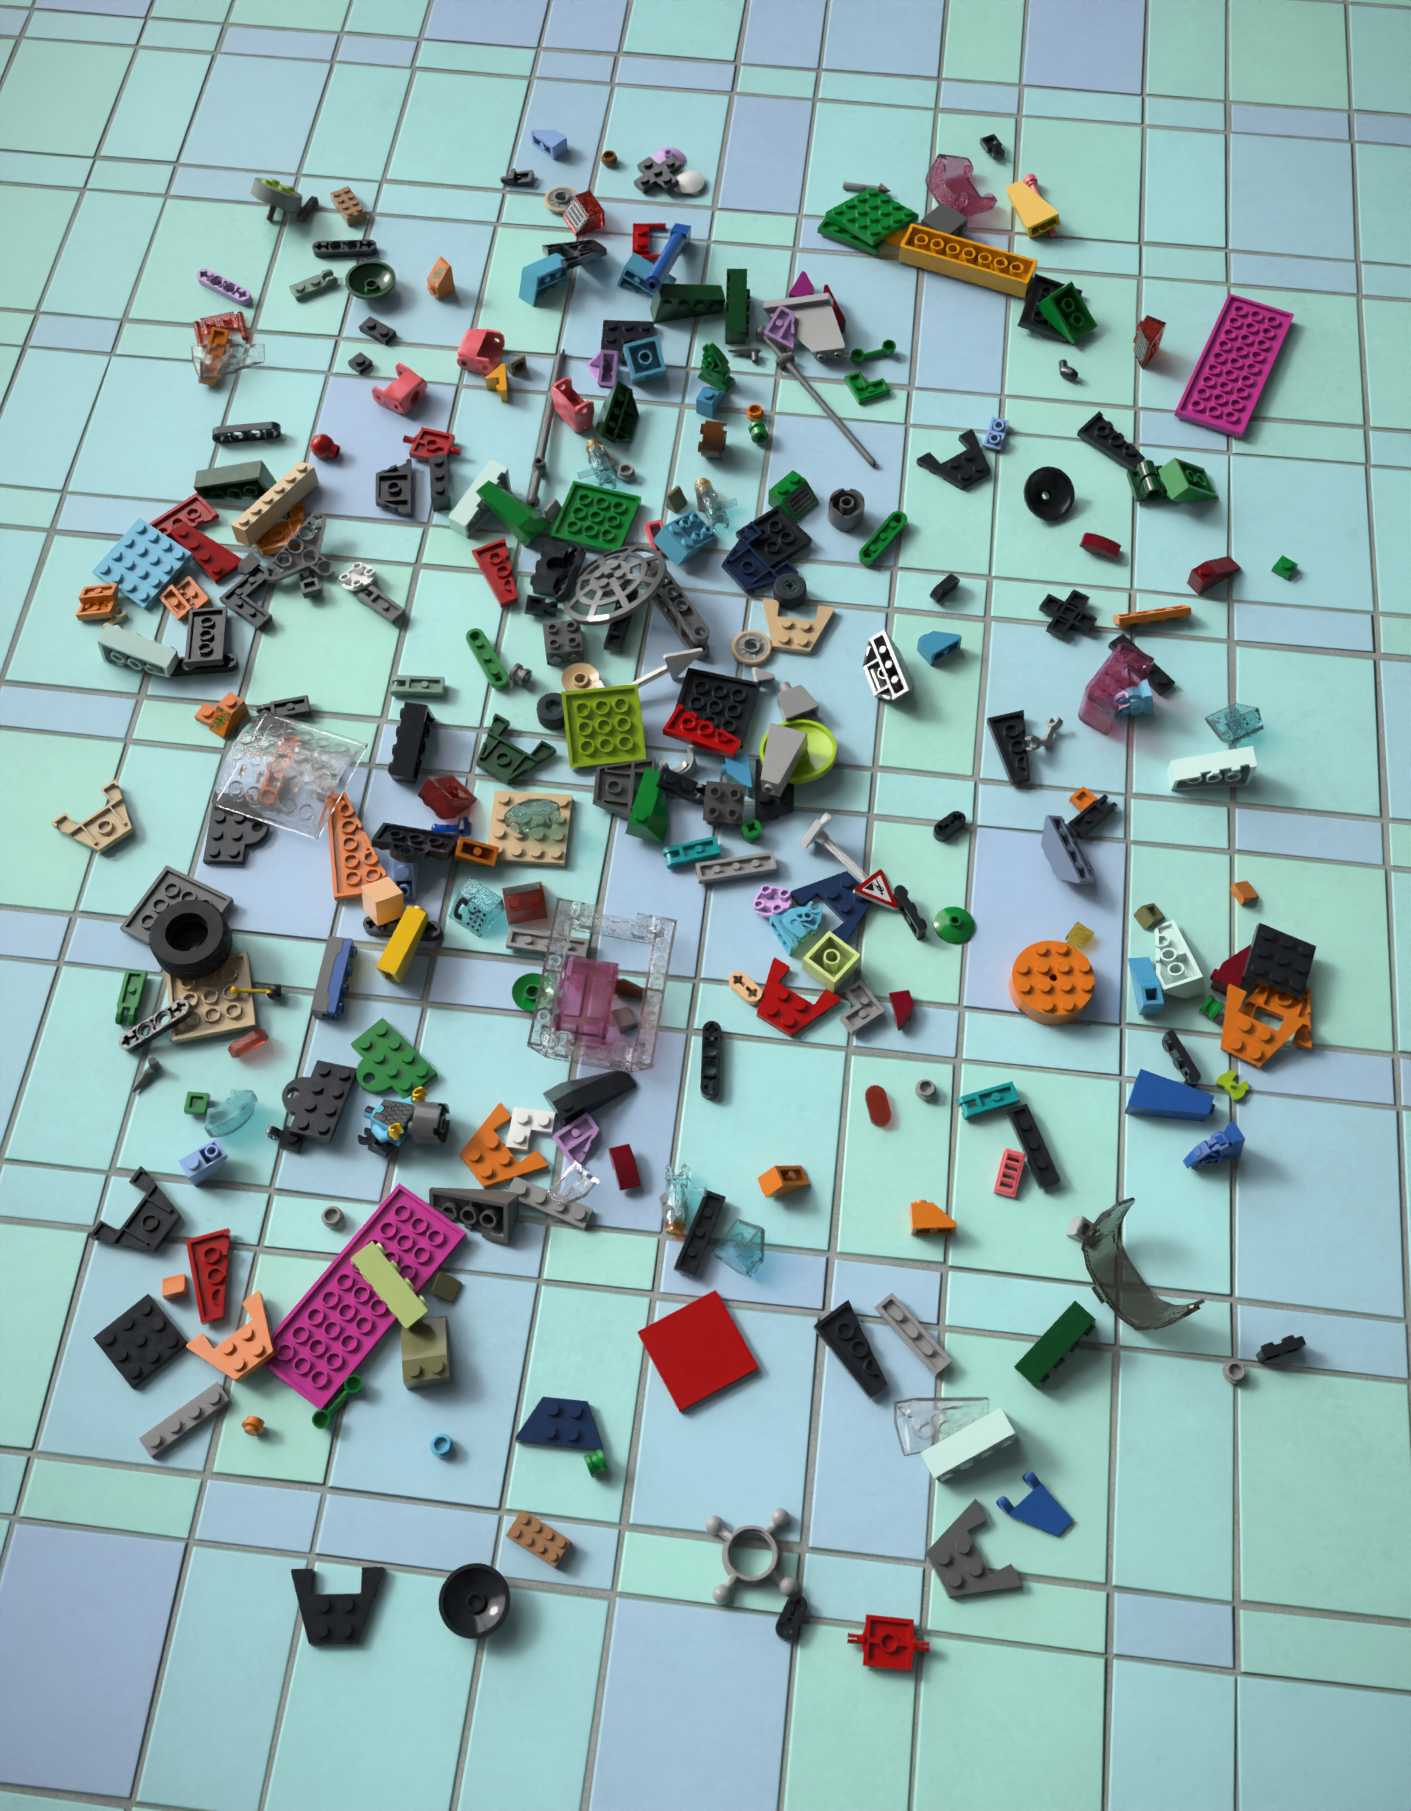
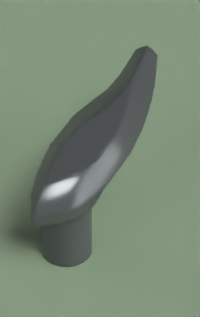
[728,348,761,363]
[131,1057,159,1093]

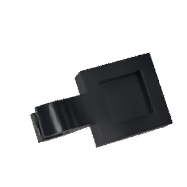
[266,1125,305,1153]

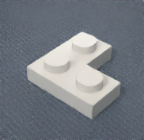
[506,1107,556,1152]

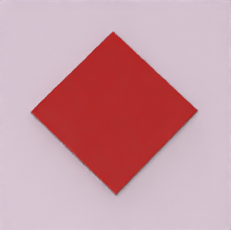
[637,1290,759,1412]

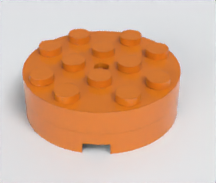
[1009,940,1095,1025]

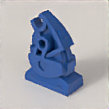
[1183,1121,1245,1169]

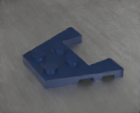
[721,521,798,593]
[790,871,873,944]

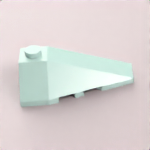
[1154,920,1205,999]

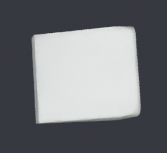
[752,667,775,682]

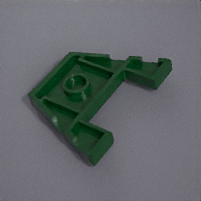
[476,713,556,785]

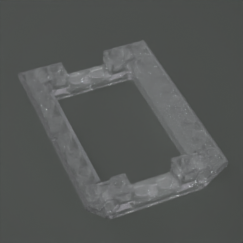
[527,898,677,1073]

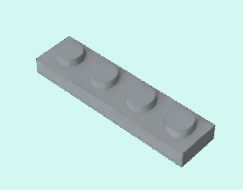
[695,851,777,884]
[506,927,590,961]
[508,1176,594,1231]
[875,1293,952,1377]
[139,1382,231,1458]

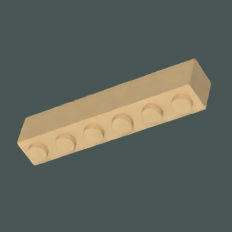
[231,461,319,547]

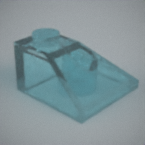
[711,1219,765,1278]

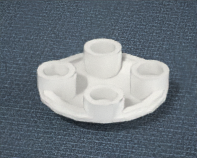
[674,170,704,196]
[339,562,376,591]

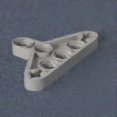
[264,512,333,583]

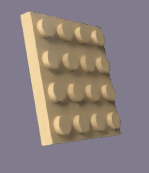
[488,791,573,867]
[166,952,257,1044]

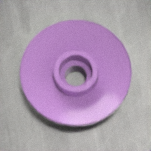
[653,147,685,166]

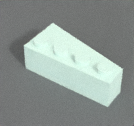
[448,459,511,538]
[97,624,179,678]
[1167,746,1257,791]
[920,1408,1018,1481]

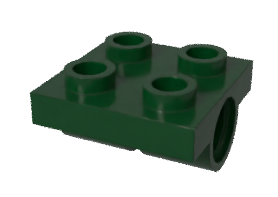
[1126,460,1169,502]

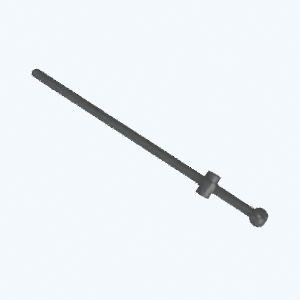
[755,326,876,467]
[526,348,565,508]

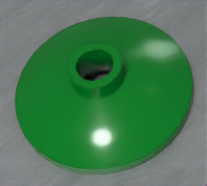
[934,907,974,944]
[512,973,553,1011]

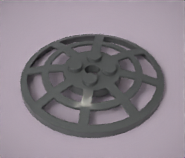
[563,545,667,626]

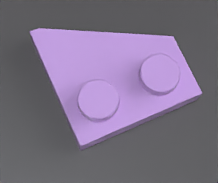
[763,305,795,351]
[552,1112,599,1171]

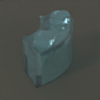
[504,799,561,836]
[204,1089,258,1138]

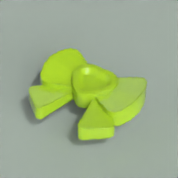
[1215,1070,1249,1102]

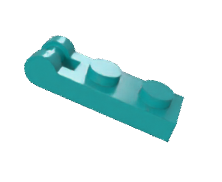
[662,836,721,869]
[956,1081,1020,1120]

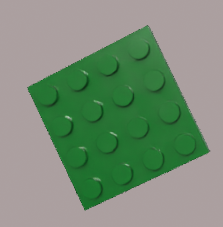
[825,188,919,246]
[550,481,641,553]

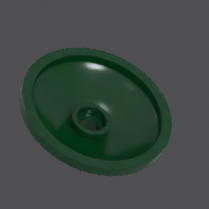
[345,260,396,300]

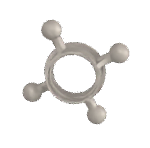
[705,1508,798,1604]

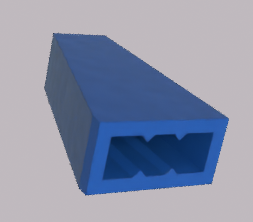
[1125,1069,1216,1122]

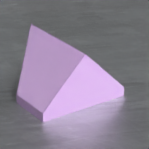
[586,349,619,387]

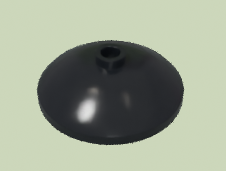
[1023,466,1075,521]
[438,1563,511,1639]

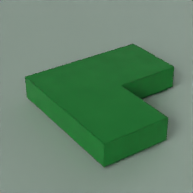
[844,371,890,405]

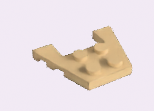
[763,599,835,655]
[51,780,134,854]

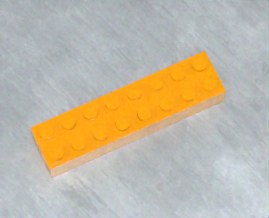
[898,223,1038,298]

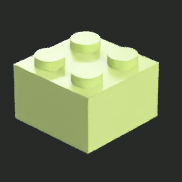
[802,931,861,993]

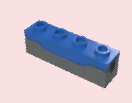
[310,936,357,1021]

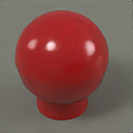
[310,434,340,459]

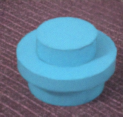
[430,1434,454,1458]

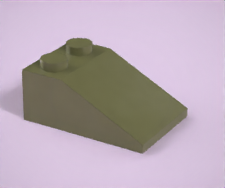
[401,1316,452,1390]

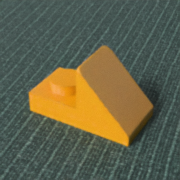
[485,364,509,402]

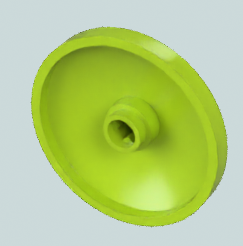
[759,719,837,784]

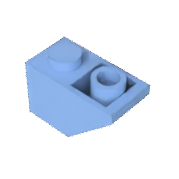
[393,859,418,900]
[179,1139,228,1186]

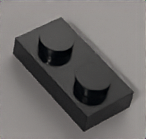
[359,316,397,346]
[1256,1335,1306,1364]

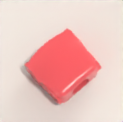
[457,329,505,376]
[372,363,427,414]
[551,377,594,433]

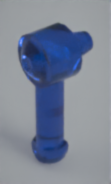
[431,816,472,836]

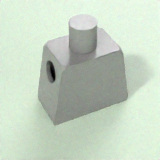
[777,682,819,722]

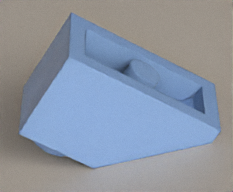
[531,130,568,160]

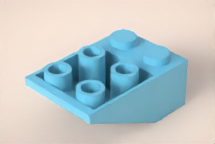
[653,510,718,567]

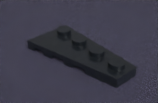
[1077,411,1145,469]
[987,710,1030,785]
[813,1299,888,1400]

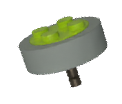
[250,178,303,222]

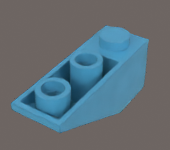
[1128,957,1164,1015]

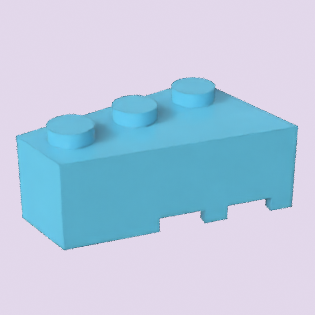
[617,252,677,299]
[518,253,570,307]

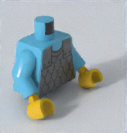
[363,1087,428,1147]

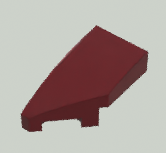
[889,990,914,1031]

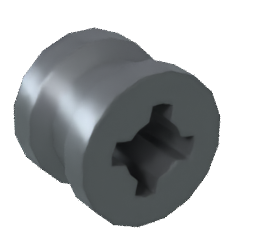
[509,663,532,687]

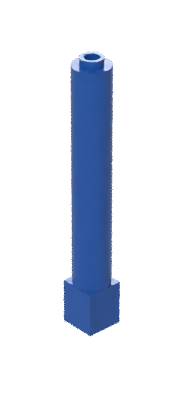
[645,223,691,292]

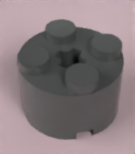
[828,488,865,532]
[408,1101,450,1146]

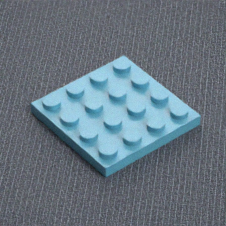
[92,518,194,611]

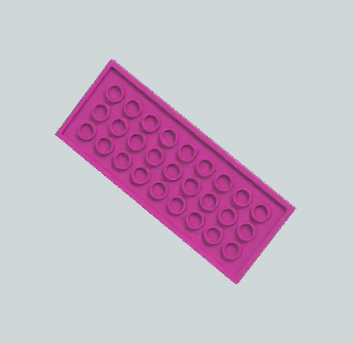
[1174,293,1294,438]
[263,1183,467,1410]

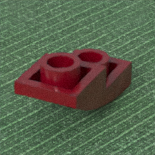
[1079,532,1121,561]
[608,1144,641,1191]

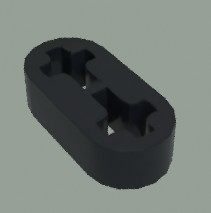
[930,573,960,603]
[933,811,966,842]
[775,1594,808,1641]

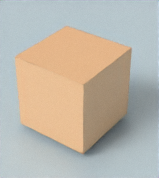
[361,876,404,926]

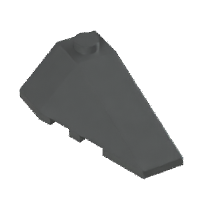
[429,1187,519,1244]

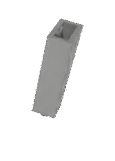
[761,723,808,797]

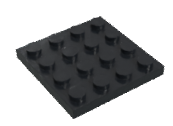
[675,667,761,749]

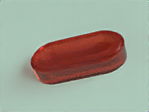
[228,1029,269,1058]
[865,1085,891,1127]

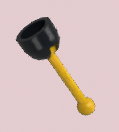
[230,984,281,1001]

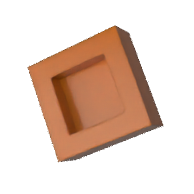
[194,702,216,727]
[1069,786,1098,812]

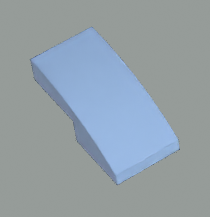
[983,417,1009,451]

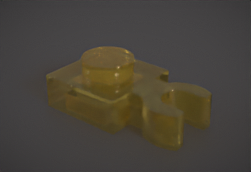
[1065,922,1094,950]

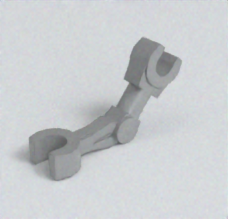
[1025,717,1063,751]

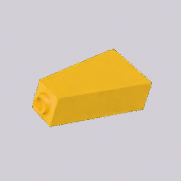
[1006,180,1060,239]
[376,906,429,984]

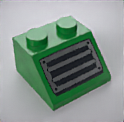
[768,470,819,523]

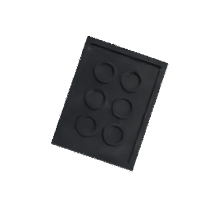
[1017,273,1082,343]

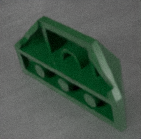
[595,380,639,444]

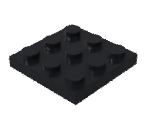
[601,320,654,364]
[736,506,812,569]
[1242,923,1317,1001]
[93,1294,188,1389]

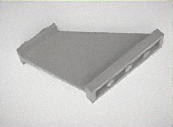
[763,293,849,360]

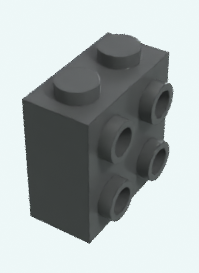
[921,202,968,237]
[543,620,584,664]
[703,781,746,827]

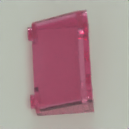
[925,154,997,217]

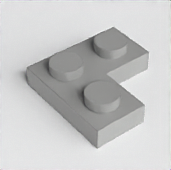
[839,980,886,1035]

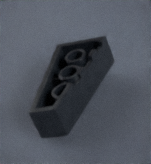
[388,702,435,784]

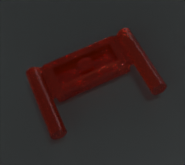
[193,311,249,350]

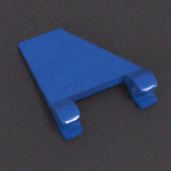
[996,1471,1073,1536]

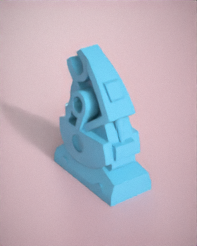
[1099,679,1154,717]
[769,901,822,957]

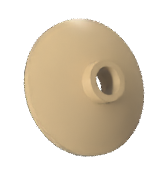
[561,663,599,691]

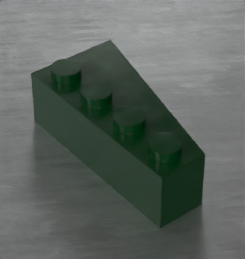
[1014,1301,1096,1388]

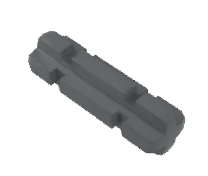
[296,196,319,223]

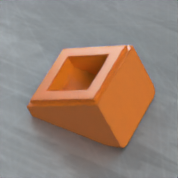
[1230,881,1259,906]
[162,1274,188,1301]

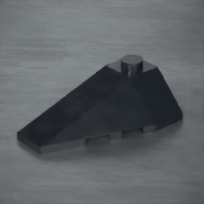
[543,1068,637,1127]

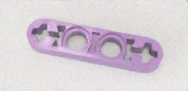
[196,269,252,306]

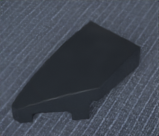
[500,168,535,187]

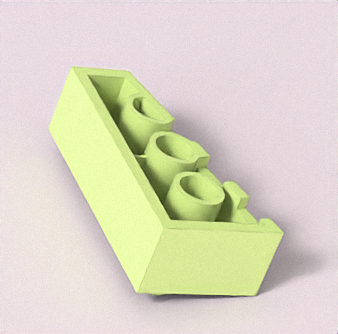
[351,1241,429,1330]

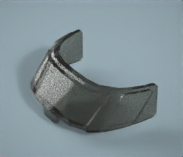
[1081,1197,1205,1331]

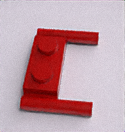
[632,223,666,261]

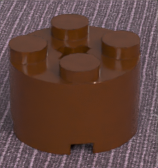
[698,420,727,459]

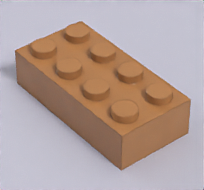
[330,186,367,227]
[506,1510,572,1569]

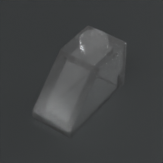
[547,1160,600,1207]

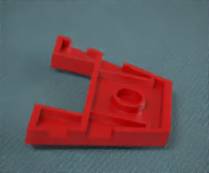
[756,957,841,1038]

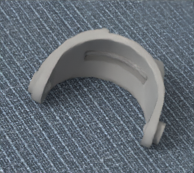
[661,745,697,777]

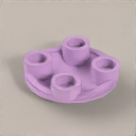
[753,885,792,918]

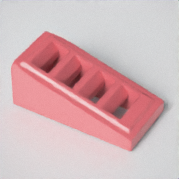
[644,519,666,555]
[993,1148,1026,1198]

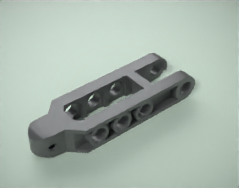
[639,561,710,661]

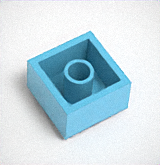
[623,336,666,383]

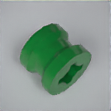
[748,421,769,444]
[742,819,761,844]
[1199,995,1225,1021]
[583,1449,609,1478]

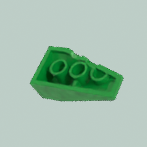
[476,480,550,547]
[625,767,668,845]

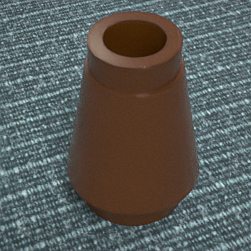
[613,978,644,1000]

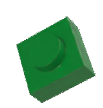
[1271,555,1298,580]
[184,1092,210,1116]

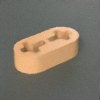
[729,972,762,1006]

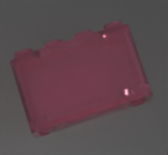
[1078,643,1155,736]
[552,956,619,1051]

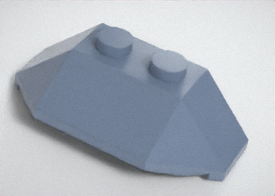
[1041,815,1094,884]

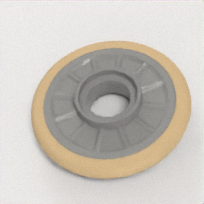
[544,186,580,213]
[731,630,772,665]

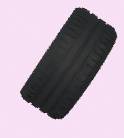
[149,899,233,980]

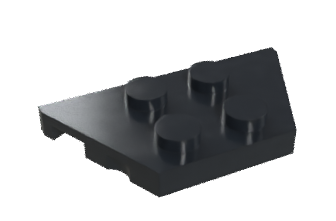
[375,459,412,517]
[755,759,794,824]

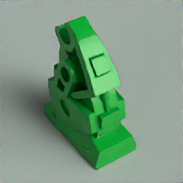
[698,343,736,392]

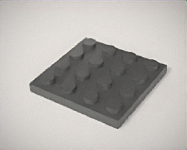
[120,865,234,951]

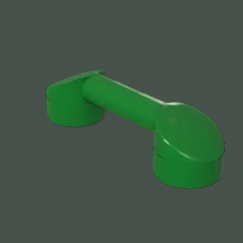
[850,340,896,365]
[312,1374,363,1429]

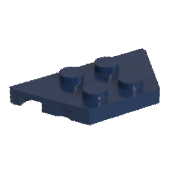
[515,1397,604,1451]

